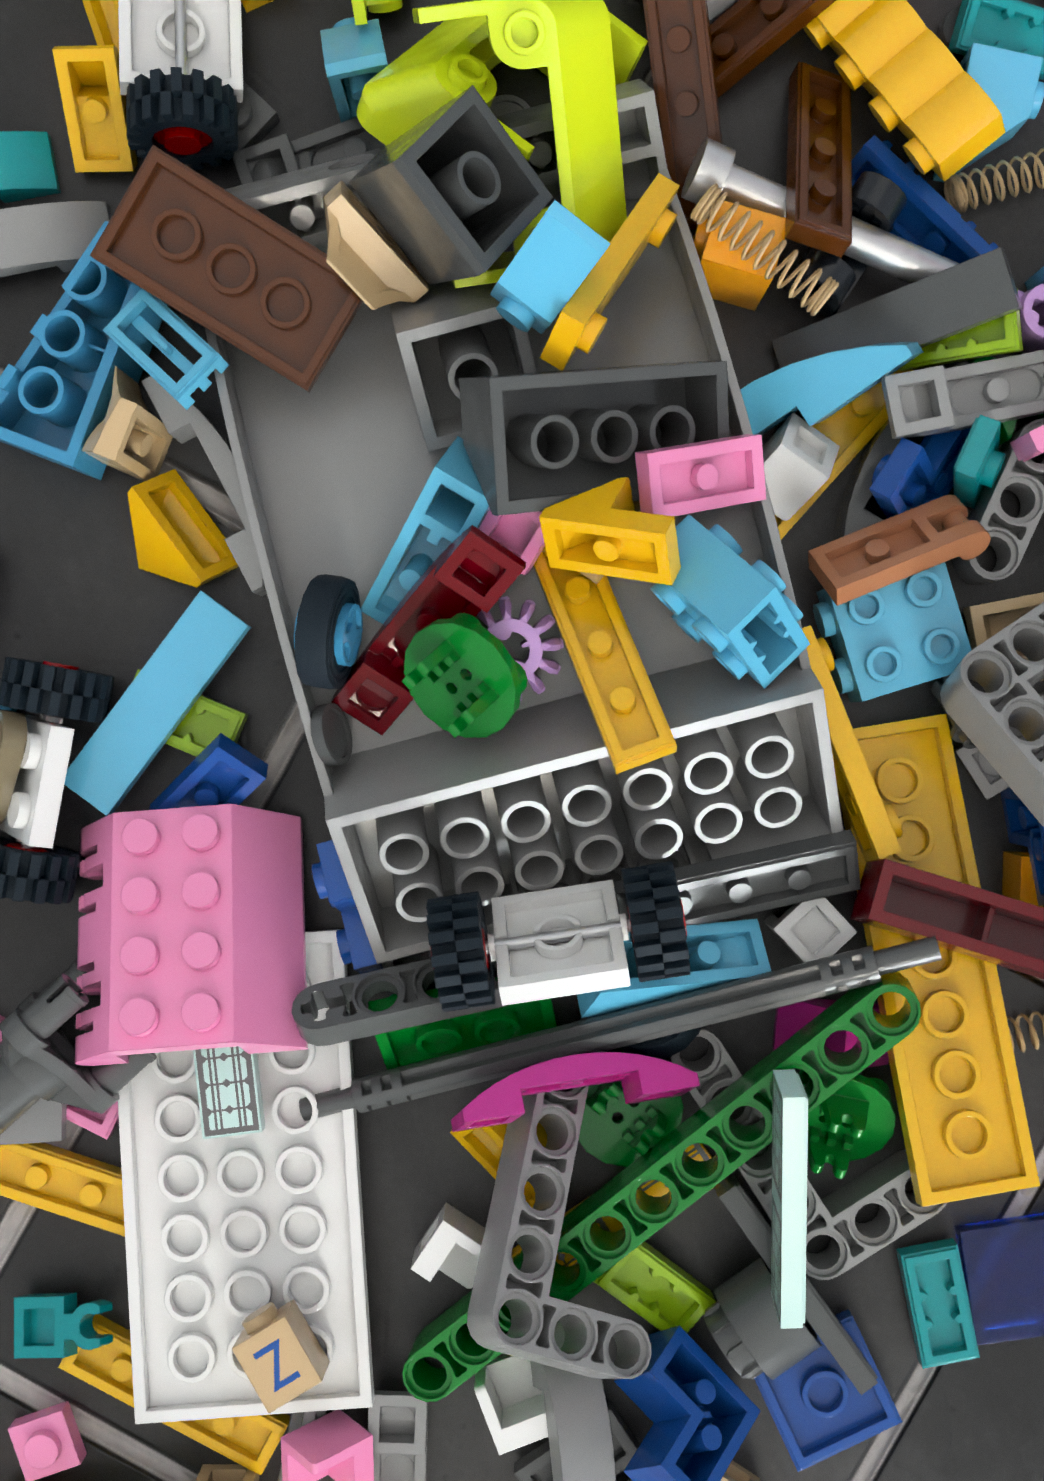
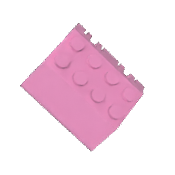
[75,804,308,1066]

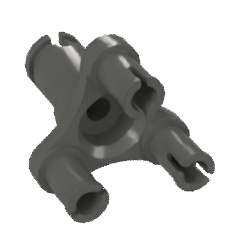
[0,959,157,1135]

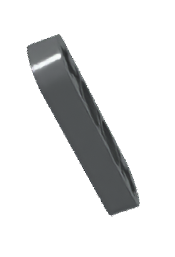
[291,958,508,1046]

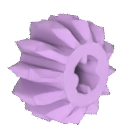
[469,596,564,702]

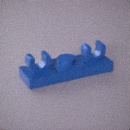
[852,135,999,264]

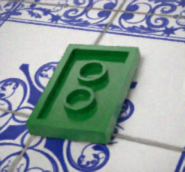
[368,977,557,1070]

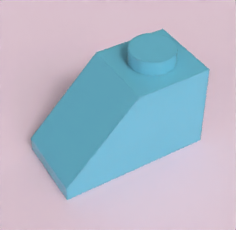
[320,17,388,123]
[932,42,1044,182]
[490,200,610,335]

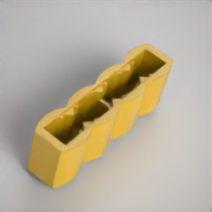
[803,0,1005,182]

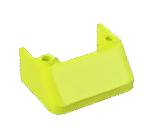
[412,0,627,289]
[356,11,648,161]

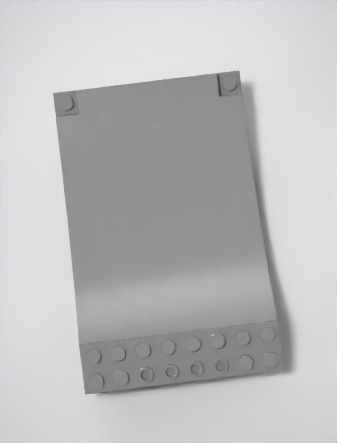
[205,79,843,969]

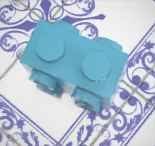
[650,514,810,689]
[813,562,972,702]

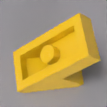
[52,45,138,173]
[539,477,681,585]

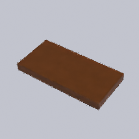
[90,145,363,393]

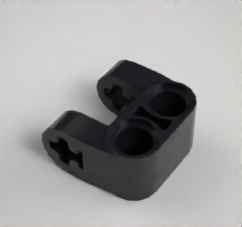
[782,171,907,318]

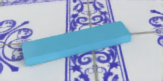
[64,590,251,816]

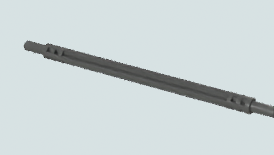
[299,936,942,1121]

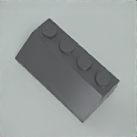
[459,361,729,516]

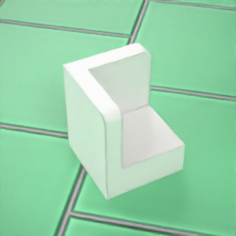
[763,413,840,521]
[764,897,857,963]
[411,1202,485,1289]
[474,1354,548,1455]

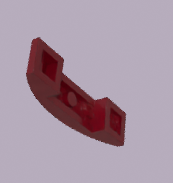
[331,525,526,735]

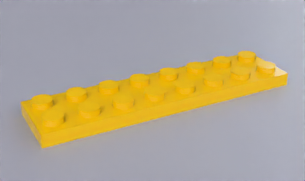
[839,714,1040,1207]

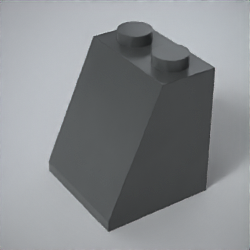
[349,85,553,285]

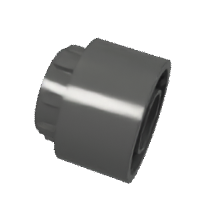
[704,1257,822,1380]

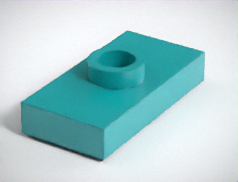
[948,0,1044,81]
[953,415,1006,509]
[896,1238,980,1369]

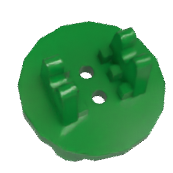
[401,613,528,738]
[578,1048,684,1167]
[798,1070,896,1179]

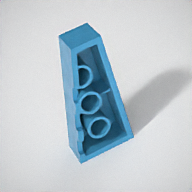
[0,220,168,480]

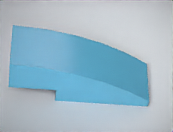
[740,342,924,435]

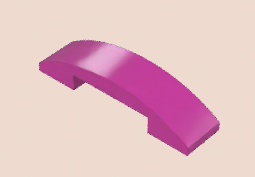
[451,1052,700,1132]

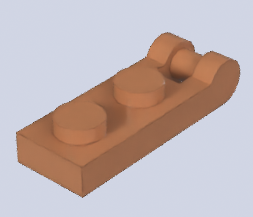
[808,494,991,606]

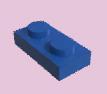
[149,733,268,810]

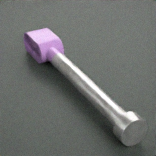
[681,137,1044,353]

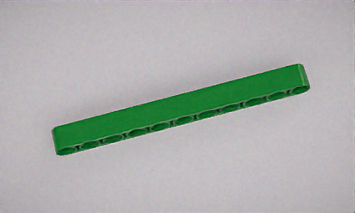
[402,972,921,1402]

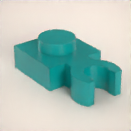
[14,1293,113,1359]

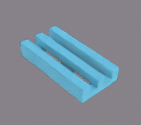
[103,289,229,410]

